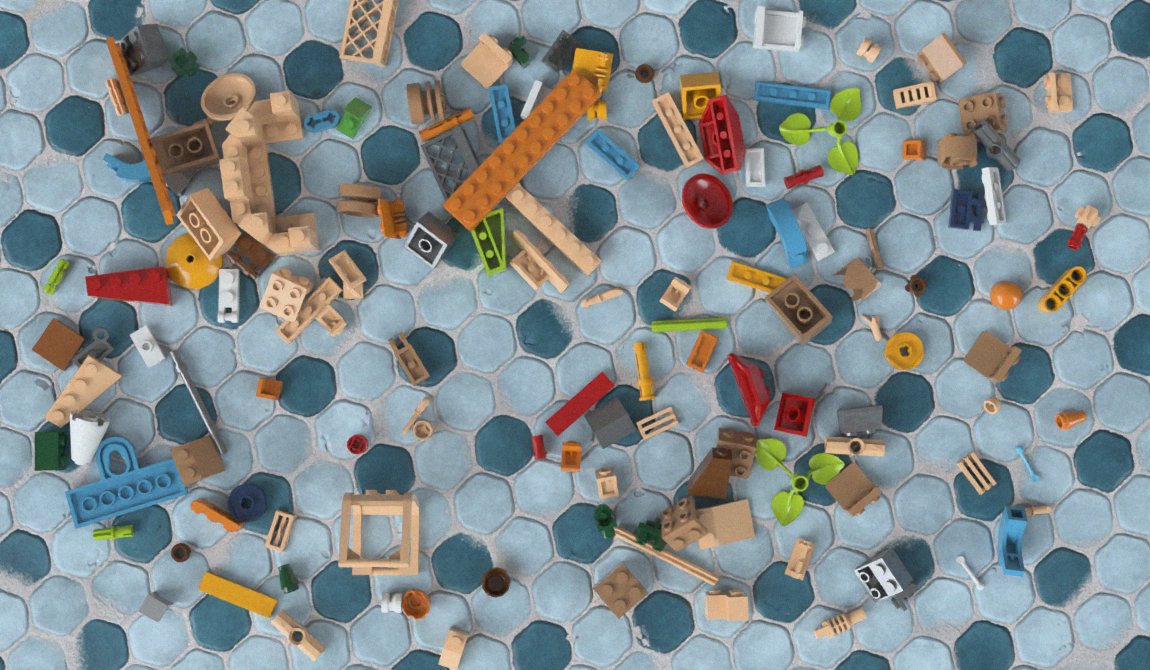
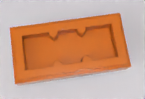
[686,330,719,373]

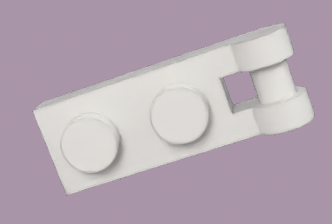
[217,269,240,323]

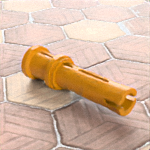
[633,342,656,401]

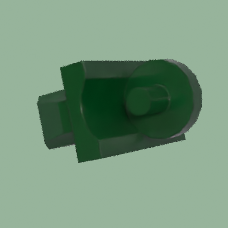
[593,504,617,539]
[634,517,667,552]

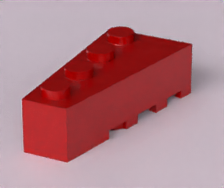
[85,266,172,306]

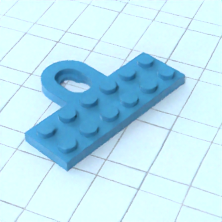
[65,437,189,529]

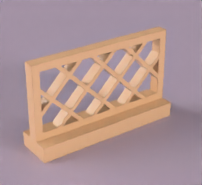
[339,0,399,67]

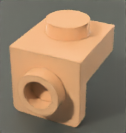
[660,277,691,311]
[315,303,347,337]

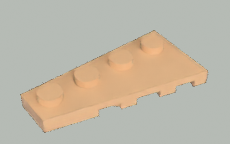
[44,354,122,428]

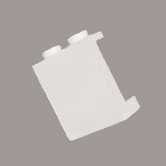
[753,6,806,52]

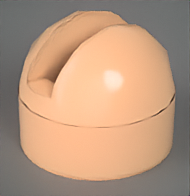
[984,397,1001,414]

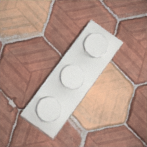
[982,167,1006,225]
[792,203,835,262]

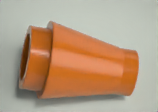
[1055,410,1087,430]

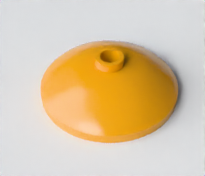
[165,233,223,289]

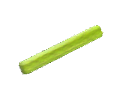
[651,318,727,332]

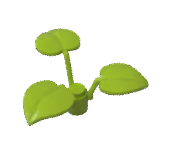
[779,88,861,175]
[755,438,845,526]

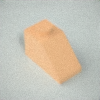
[439,627,469,670]

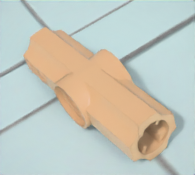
[824,436,885,457]
[271,610,326,661]

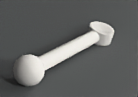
[956,556,984,590]

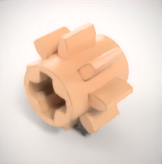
[1075,205,1101,229]

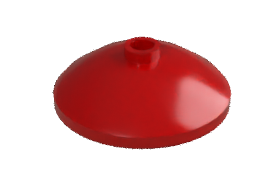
[682,173,733,229]

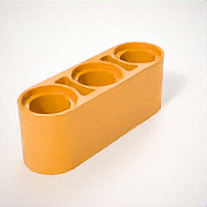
[1038,266,1087,313]

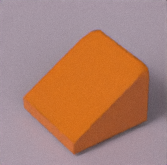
[903,140,926,161]

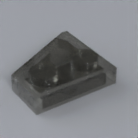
[541,30,591,72]

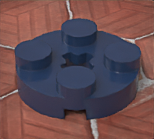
[227,484,267,523]

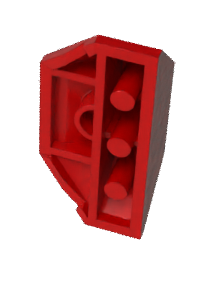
[699,95,746,175]
[727,353,771,427]

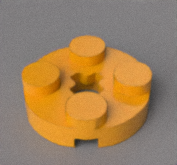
[884,332,924,370]

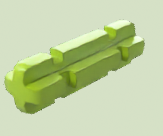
[44,259,70,295]

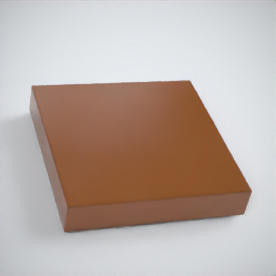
[32,318,87,371]

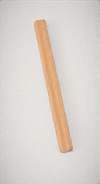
[615,526,719,586]

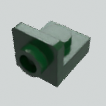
[509,36,530,69]

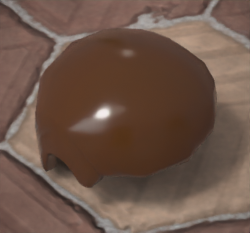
[481,567,511,598]

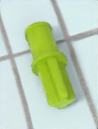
[93,524,134,540]

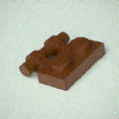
[225,231,276,280]

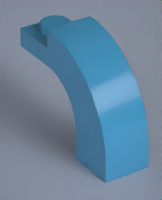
[102,153,163,183]
[766,198,808,268]
[997,505,1028,577]

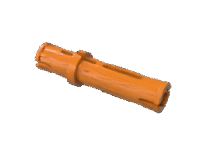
[418,107,475,142]

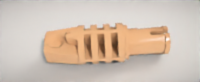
[814,607,867,639]

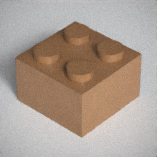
[593,562,648,619]

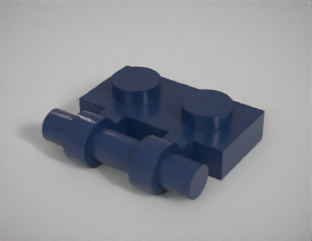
[948,189,986,231]

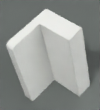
[521,80,553,120]

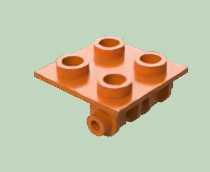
[377,199,409,239]

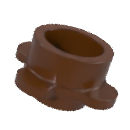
[905,275,928,297]

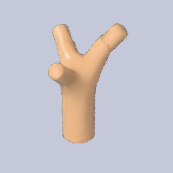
[861,315,883,341]

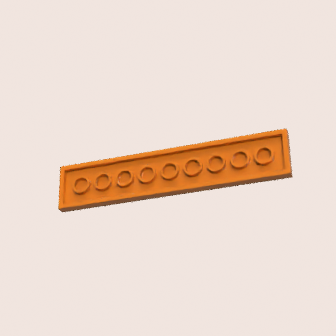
[106,37,176,225]
[442,69,602,232]

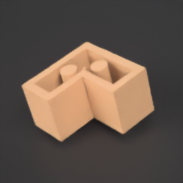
[705,589,749,621]

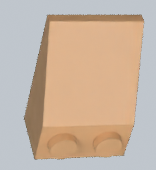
[695,499,755,549]

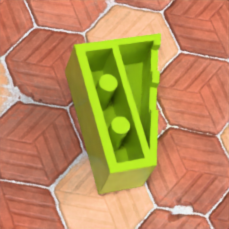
[471,208,507,277]

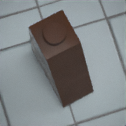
[687,447,732,499]

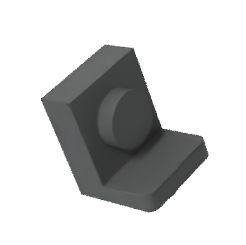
[891,582,917,611]

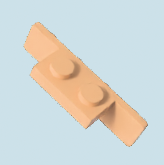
[509,229,569,293]

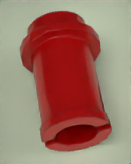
[1067,225,1088,250]
[531,435,547,460]

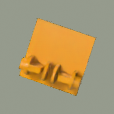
[572,48,613,92]

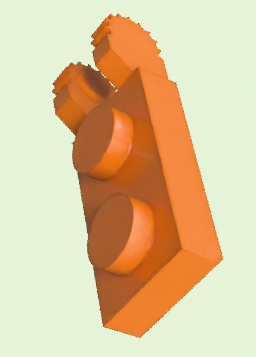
[190,498,245,532]

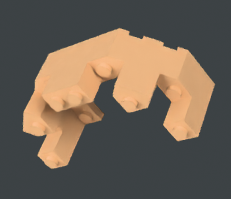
[219,91,319,256]

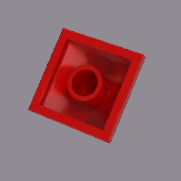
[774,393,815,437]

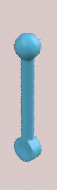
[1016,446,1039,482]

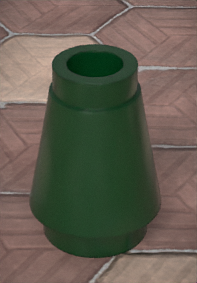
[278,564,300,594]

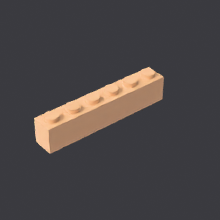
[505,183,602,277]

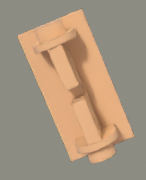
[784,537,815,580]

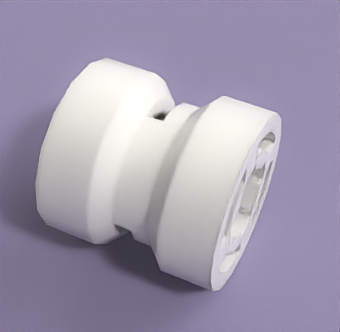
[381,593,403,613]

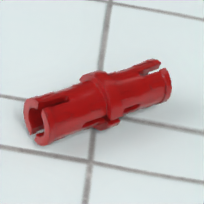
[784,165,824,189]

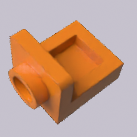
[561,441,582,472]

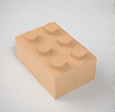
[177,187,241,261]

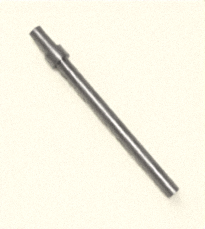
[170,349,228,455]

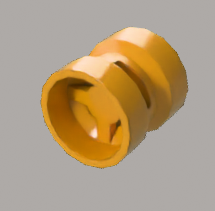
[587,100,607,121]

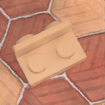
[1043,72,1073,113]

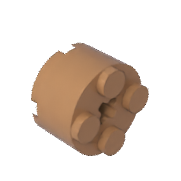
[938,133,977,170]

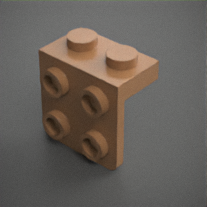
[959,91,1009,135]
[963,331,1022,383]
[716,428,757,479]
[825,463,882,517]
[661,496,708,552]

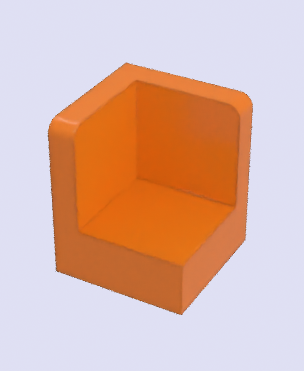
[256,377,283,400]

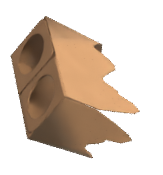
[833,257,882,306]

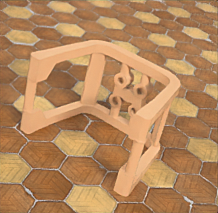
[338,490,420,576]

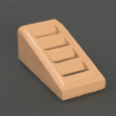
[893,82,936,109]

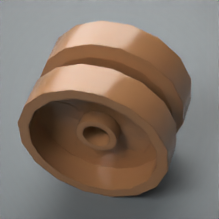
[337,184,382,218]

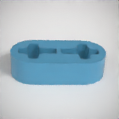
[304,110,341,133]

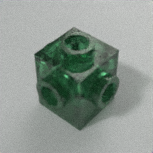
[168,47,200,79]

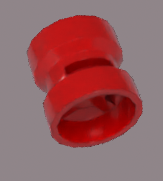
[347,435,369,454]

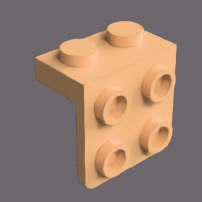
[461,32,513,89]
[260,268,314,322]

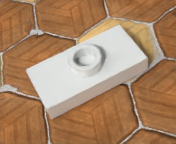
[745,148,766,187]
[130,325,167,368]

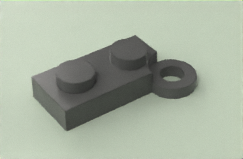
[71,327,115,368]

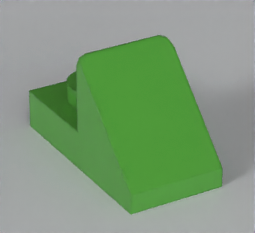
[336,97,372,139]

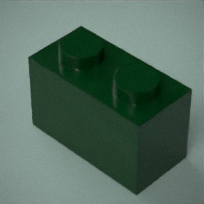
[35,431,67,471]

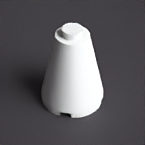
[70,410,110,465]

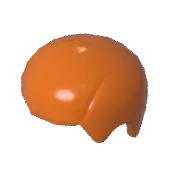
[989,281,1022,310]
[401,589,431,620]

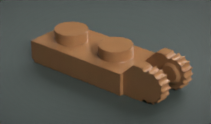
[388,332,431,386]

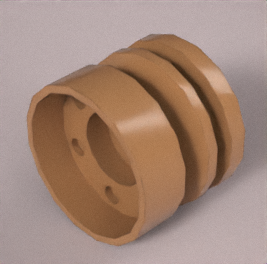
[407,80,446,124]

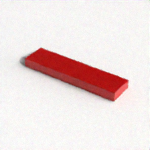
[545,371,615,436]

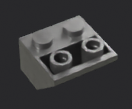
[119,24,169,76]
[854,548,913,603]

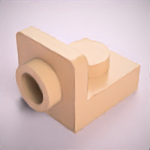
[595,467,619,499]

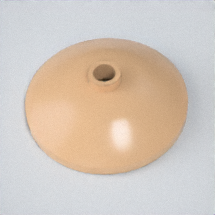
[201,73,257,121]

